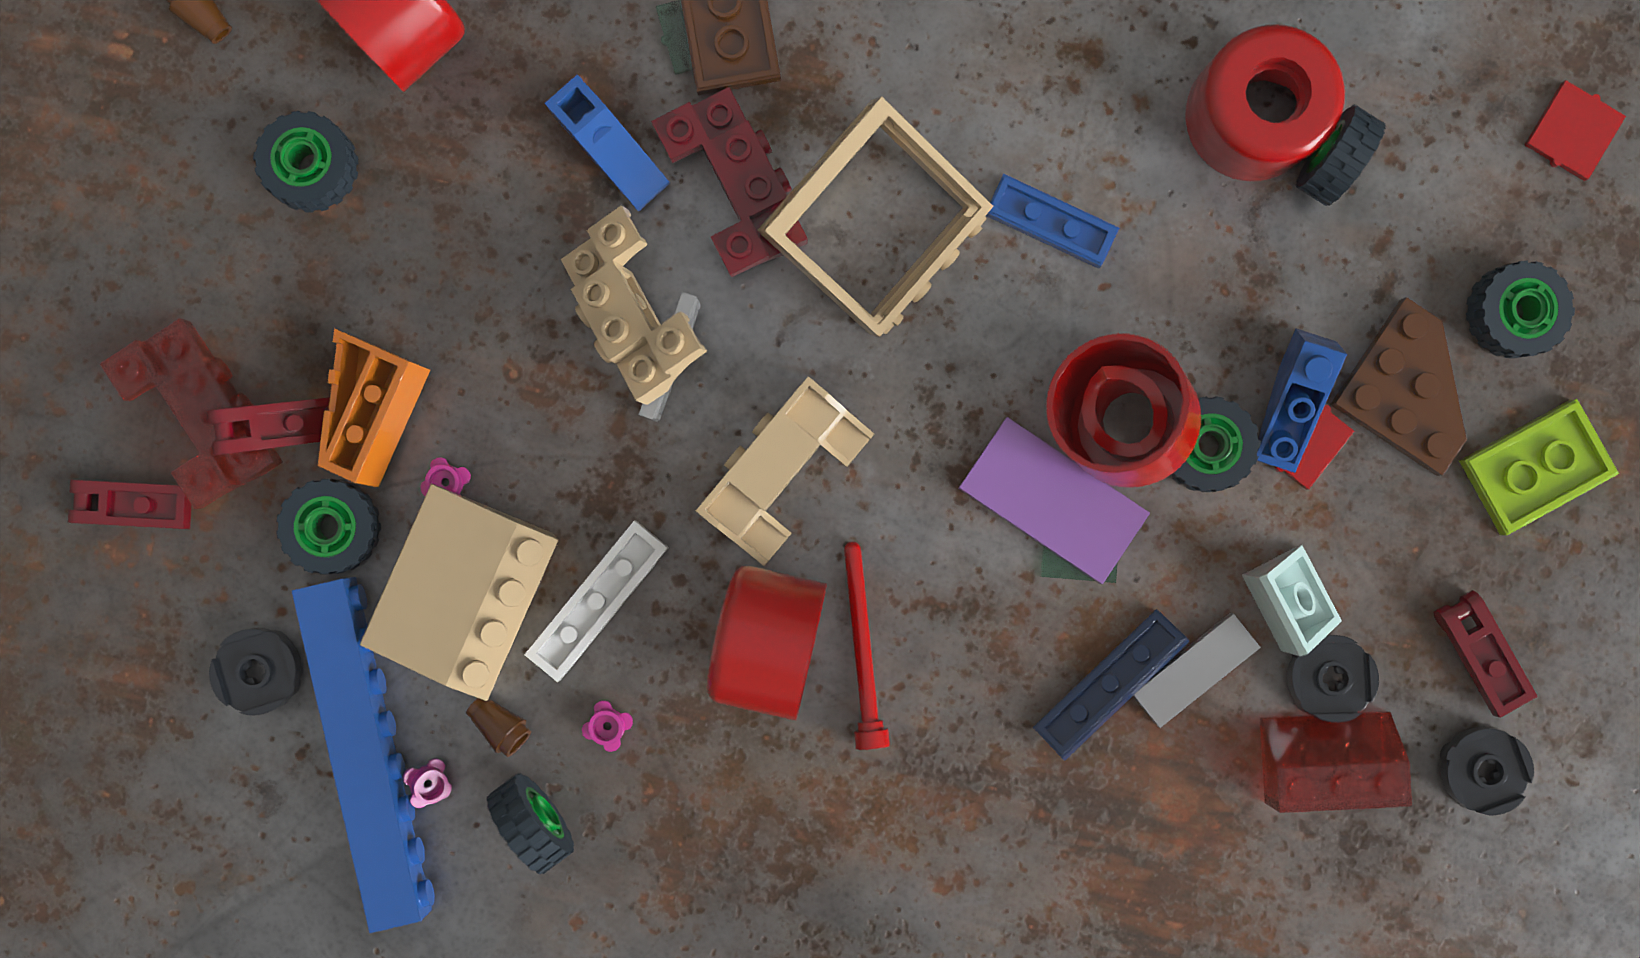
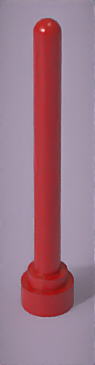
[844,541,890,750]

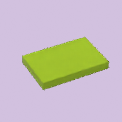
[1459,399,1619,536]

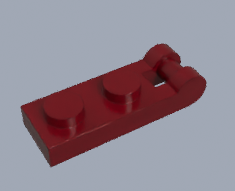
[207,397,330,455]
[67,480,193,529]
[1433,590,1538,718]

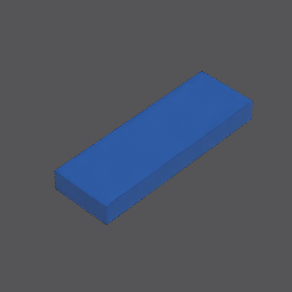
[986,174,1119,269]

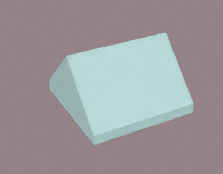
[1242,545,1342,656]

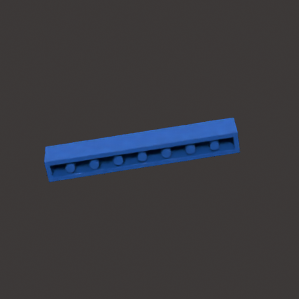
[292,577,435,934]

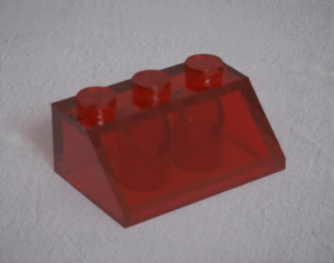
[1260,711,1412,813]

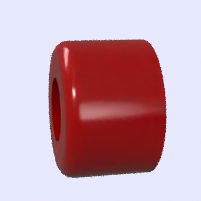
[317,0,465,92]
[1185,24,1345,181]
[1046,333,1201,488]
[707,566,827,721]

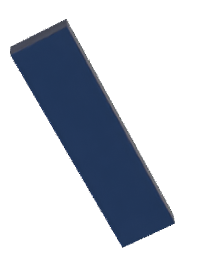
[1033,609,1189,761]

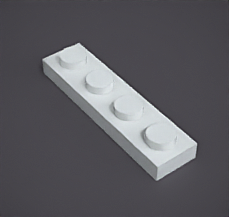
[524,521,669,682]

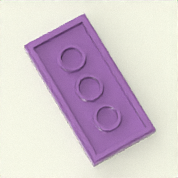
[958,417,1150,584]

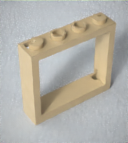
[757,97,993,337]

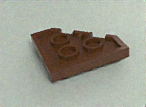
[1330,297,1467,476]

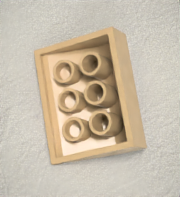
[360,483,558,701]

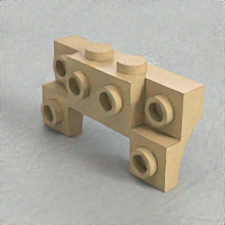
[561,205,707,405]
[696,376,874,566]

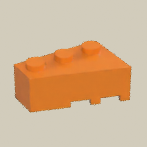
[318,329,430,487]

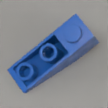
[545,74,670,211]
[1257,328,1347,473]

